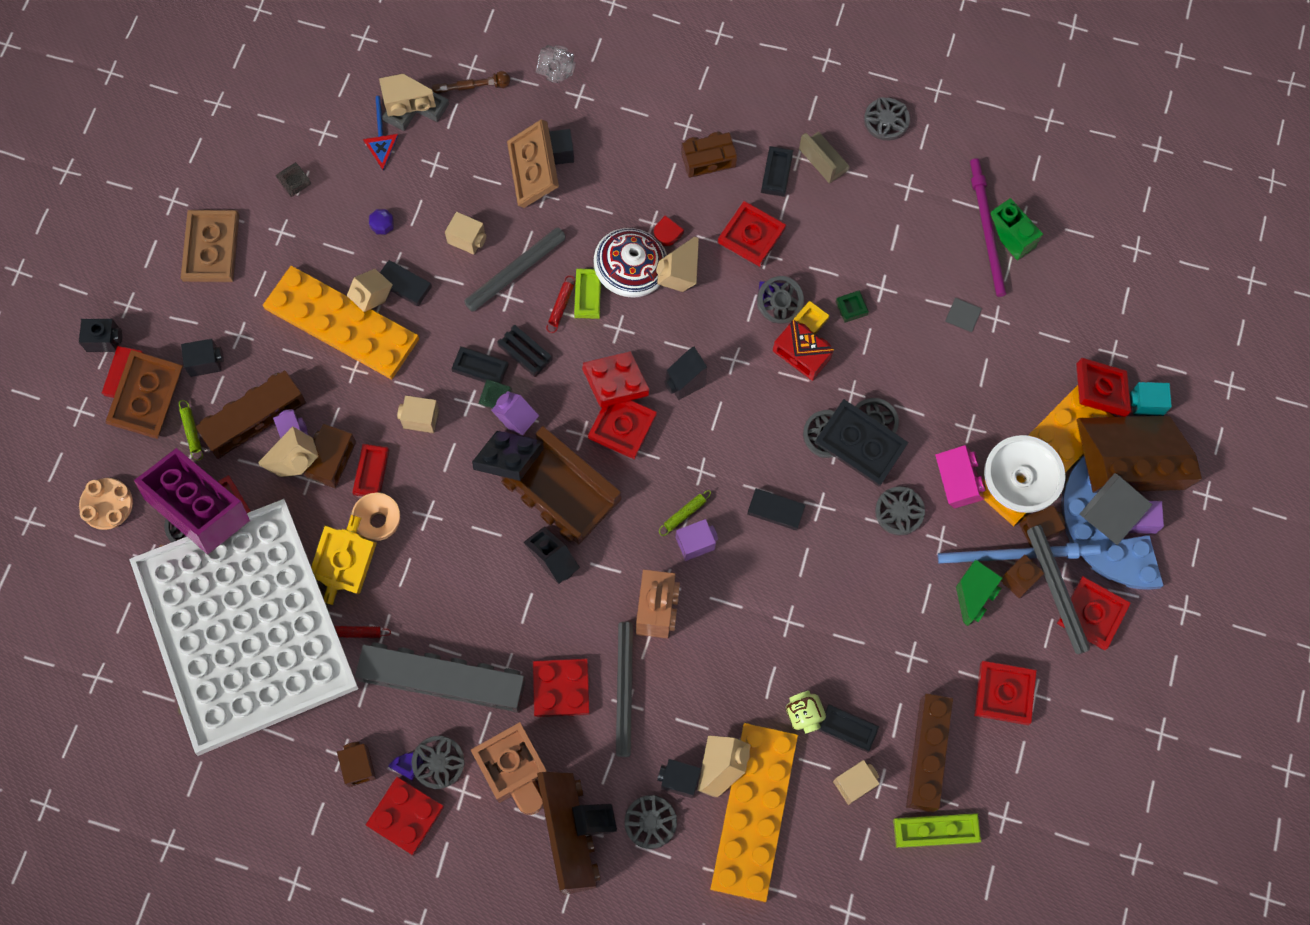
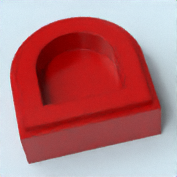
[654,216,684,246]

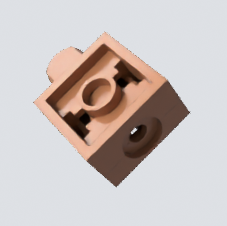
[636,570,680,638]
[471,722,547,815]

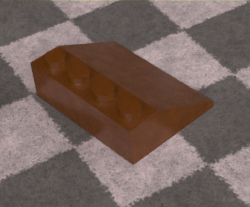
[1076,416,1202,493]
[537,772,601,896]

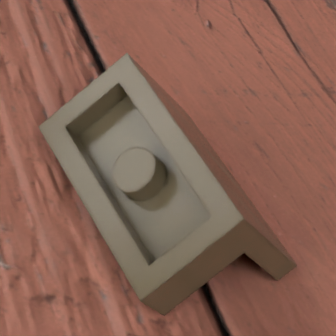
[799,131,849,184]

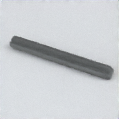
[464,227,565,312]
[1027,525,1090,654]
[616,622,633,757]

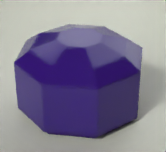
[369,209,394,235]

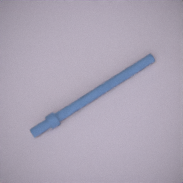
[938,543,1101,564]

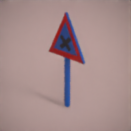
[363,96,398,171]

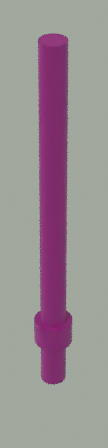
[970,158,1006,297]

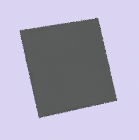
[945,298,982,332]

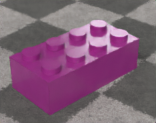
[134,448,250,555]

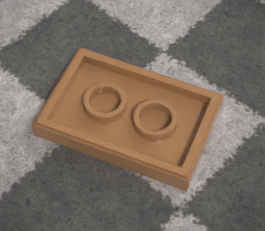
[507,119,559,208]
[181,210,239,282]

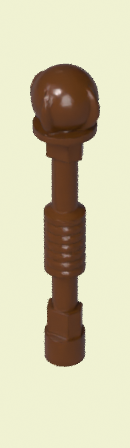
[432,71,510,94]

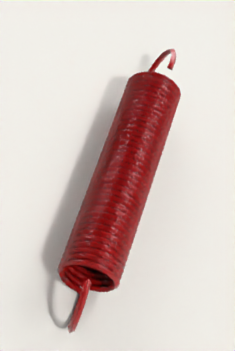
[546,276,575,333]
[334,626,391,638]

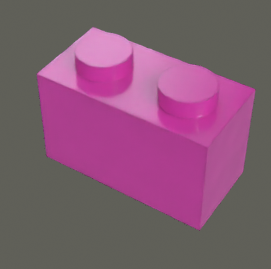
[935,445,986,509]

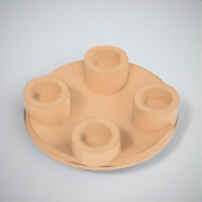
[79,478,133,530]

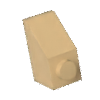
[656,237,699,292]
[259,426,318,477]
[697,736,751,797]

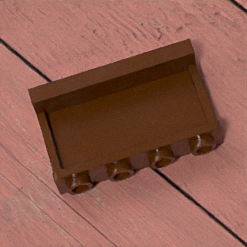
[501,426,621,545]

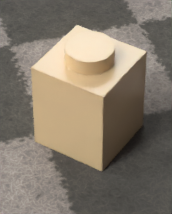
[445,212,486,255]
[347,269,392,312]
[397,396,439,433]
[833,760,879,805]

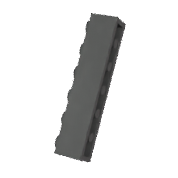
[355,642,526,713]

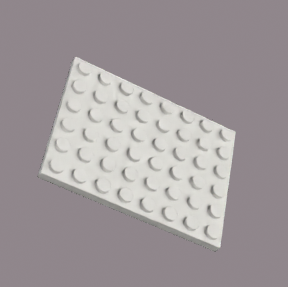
[129,499,358,756]

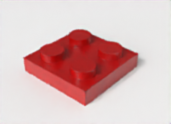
[718,201,786,267]
[582,351,650,408]
[1076,358,1131,417]
[588,400,657,460]
[1056,576,1131,650]
[533,659,590,717]
[974,661,1037,726]
[366,777,444,856]

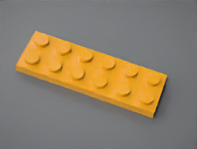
[263,266,419,380]
[983,385,1114,527]
[710,723,798,902]

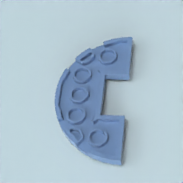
[1061,456,1163,590]

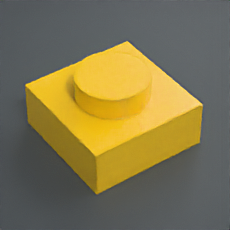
[794,301,829,335]

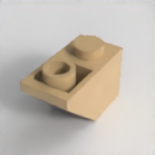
[379,74,436,116]

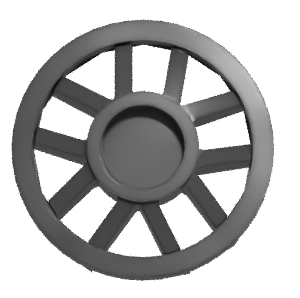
[624,795,677,849]

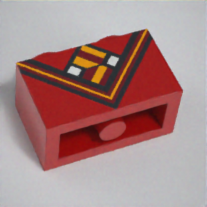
[773,320,834,381]

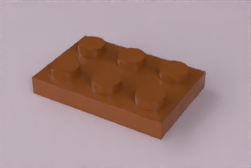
[106,350,183,439]

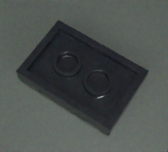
[814,399,909,487]

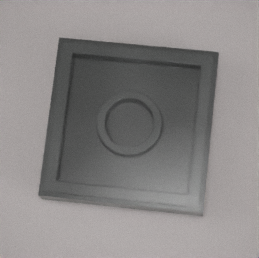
[1080,473,1153,545]

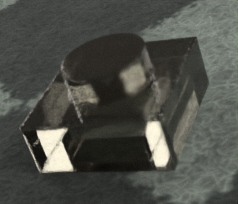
[275,162,311,197]

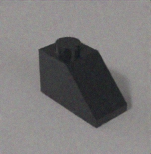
[664,346,707,400]
[524,526,580,584]

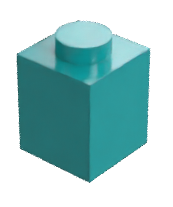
[1129,382,1172,416]

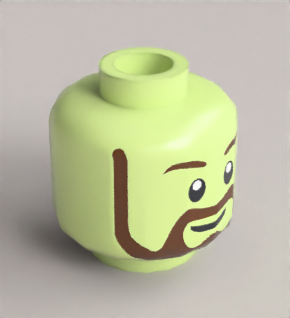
[786,691,826,734]

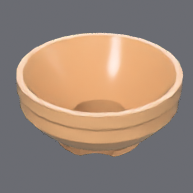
[351,493,400,541]

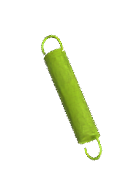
[179,400,203,461]
[659,490,711,536]

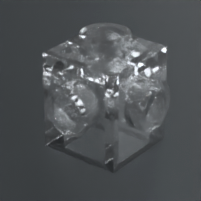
[535,45,576,83]

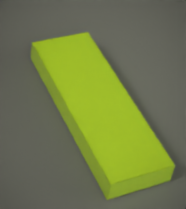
[893,814,981,848]

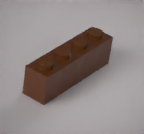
[195,370,306,459]
[906,693,953,813]

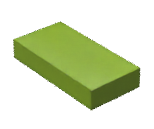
[574,269,601,319]

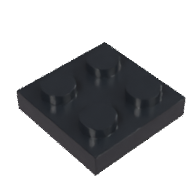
[472,431,544,481]

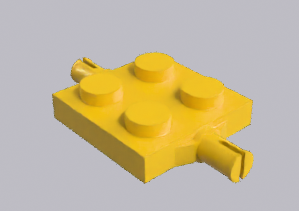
[311,515,377,605]

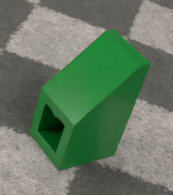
[991,198,1043,261]
[956,559,1002,626]

